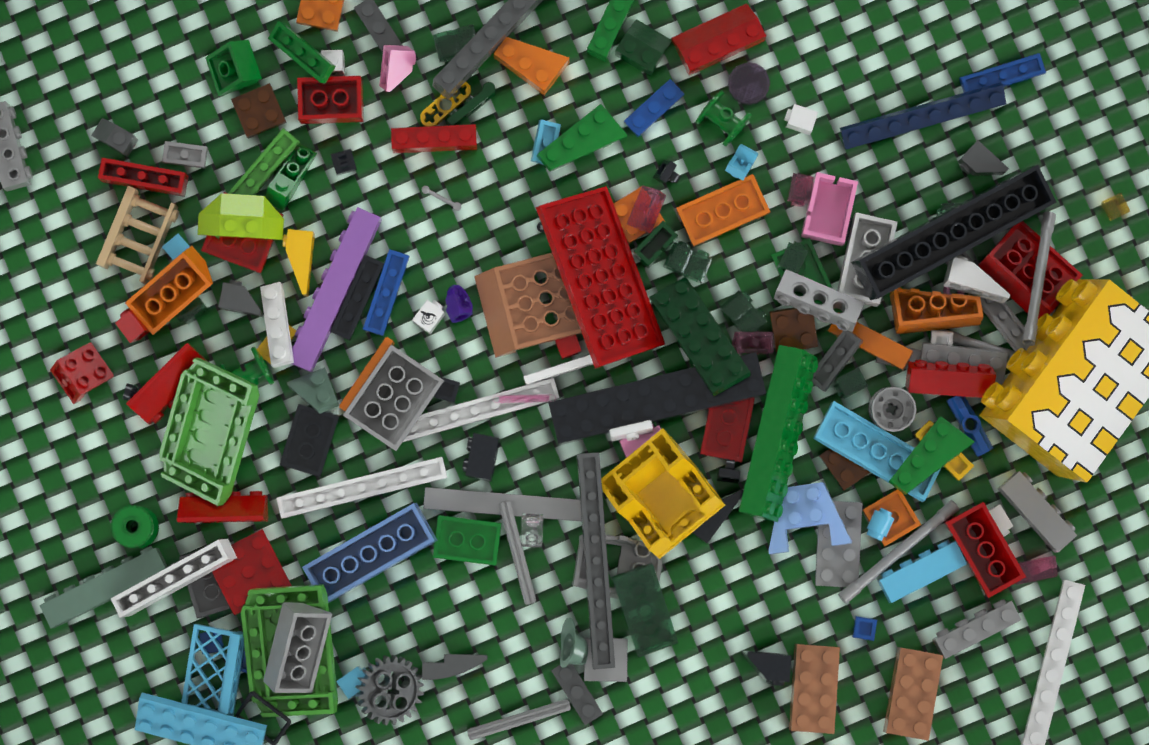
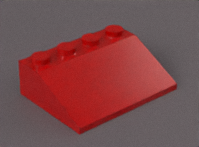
[978,221,1083,319]

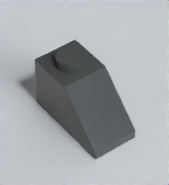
[91,118,138,158]
[958,140,1009,176]
[218,280,263,317]

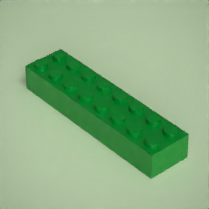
[739,345,818,522]

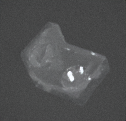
[521,513,543,547]

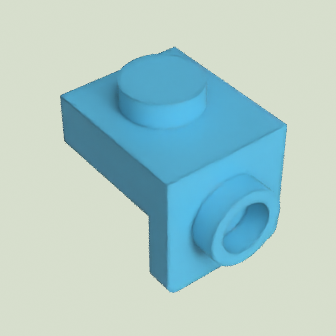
[725,144,758,180]

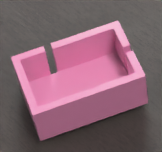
[801,172,858,246]

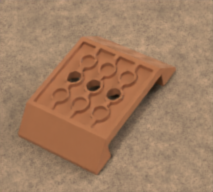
[474,253,582,358]

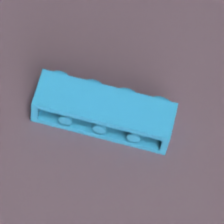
[877,540,967,603]

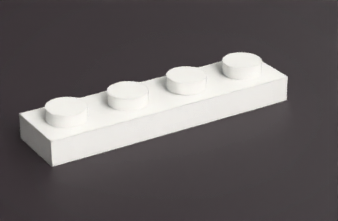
[260,282,294,368]

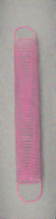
[493,394,556,403]

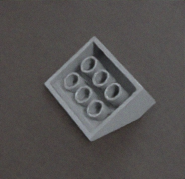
[343,345,444,451]

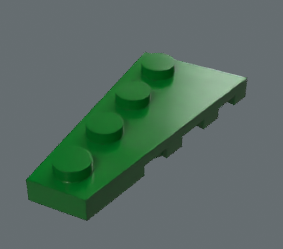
[537,104,628,172]
[889,416,975,495]

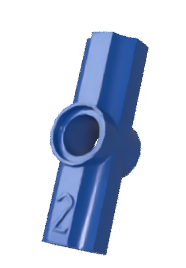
[946,396,993,457]

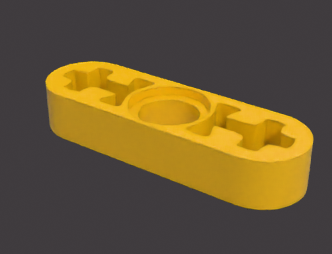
[420,82,471,127]

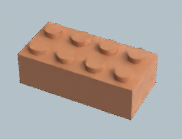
[789,644,840,734]
[883,647,943,741]

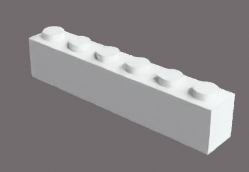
[111,539,237,618]

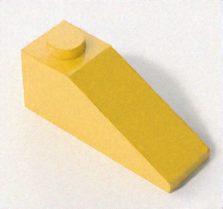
[283,229,315,297]

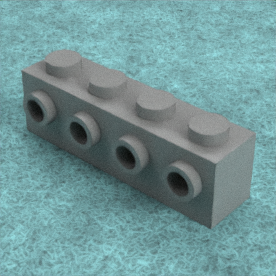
[0,101,33,192]
[998,471,1077,553]
[932,599,1021,659]

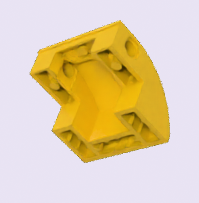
[601,428,725,559]

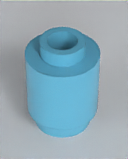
[867,508,894,541]

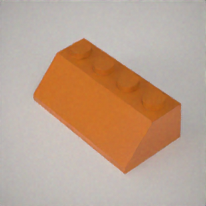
[125,245,213,335]

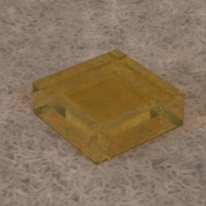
[1101,193,1130,221]

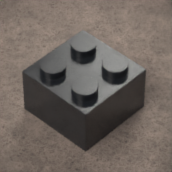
[462,433,500,482]

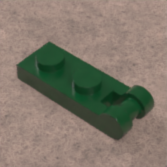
[447,82,496,125]

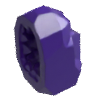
[445,285,473,323]

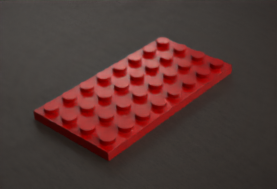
[536,186,665,368]

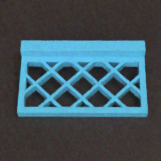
[181,624,245,716]

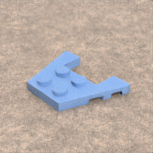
[769,482,852,555]

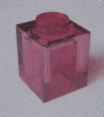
[787,173,814,207]

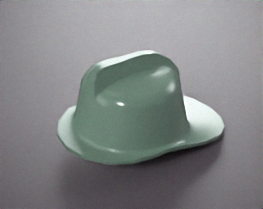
[560,618,588,668]

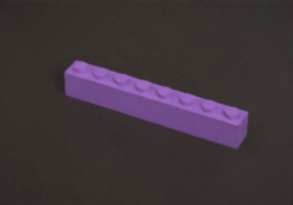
[292,207,382,373]

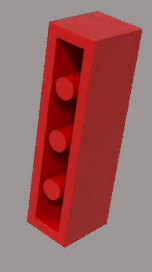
[391,124,477,153]
[98,158,189,197]
[905,360,996,398]

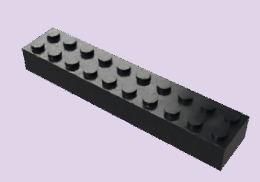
[851,165,1057,300]
[548,352,766,445]

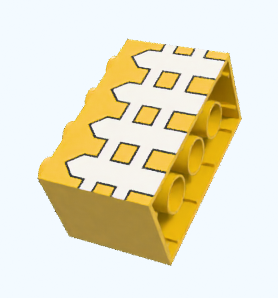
[979,279,1149,483]

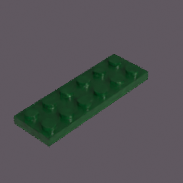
[649,276,751,396]

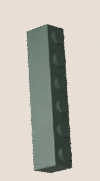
[39,546,168,629]

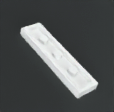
[524,355,593,385]

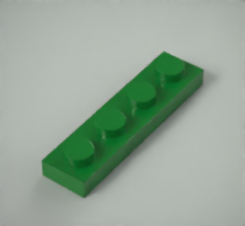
[268,21,336,84]

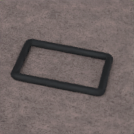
[235,691,291,745]

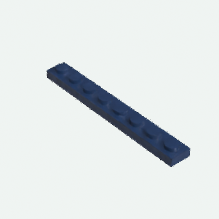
[840,82,1006,150]

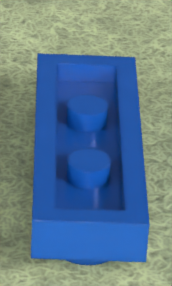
[624,79,684,137]

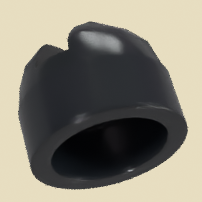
[122,383,139,401]

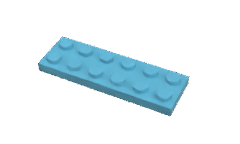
[813,401,940,502]
[135,693,267,745]

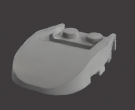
[572,535,662,599]

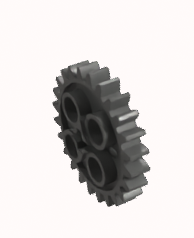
[355,655,424,726]

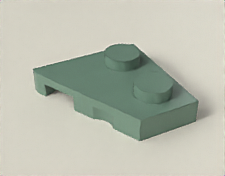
[287,367,339,414]

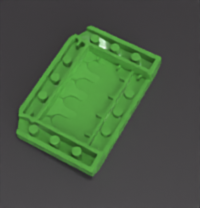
[159,358,260,506]
[241,584,338,717]

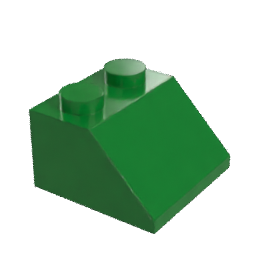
[205,40,262,96]

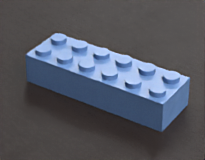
[302,503,438,603]

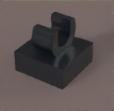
[331,149,357,176]
[653,160,681,183]
[434,377,460,403]
[717,459,741,484]

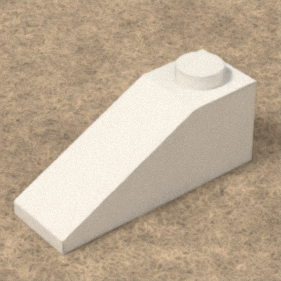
[943,256,1010,304]

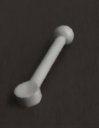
[421,186,461,211]

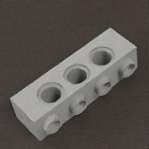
[774,269,865,332]

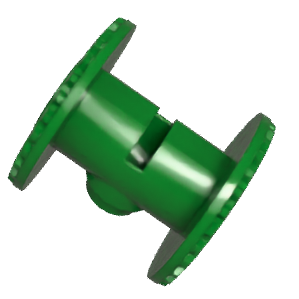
[696,90,751,146]
[220,347,274,385]
[111,505,159,548]

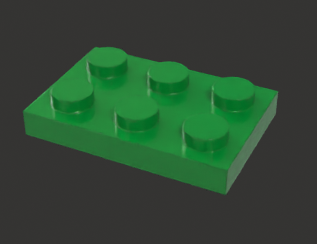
[771,238,833,304]
[433,515,502,566]

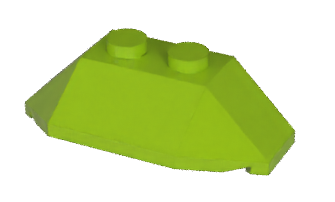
[197,193,284,240]

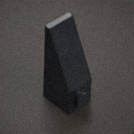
[692,490,744,544]

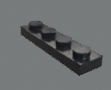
[330,255,385,341]

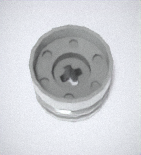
[868,387,917,432]

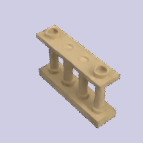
[96,186,179,284]

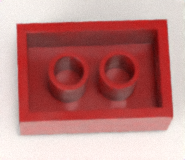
[297,76,364,124]

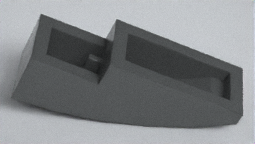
[422,654,488,680]

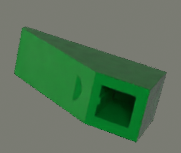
[265,143,317,210]

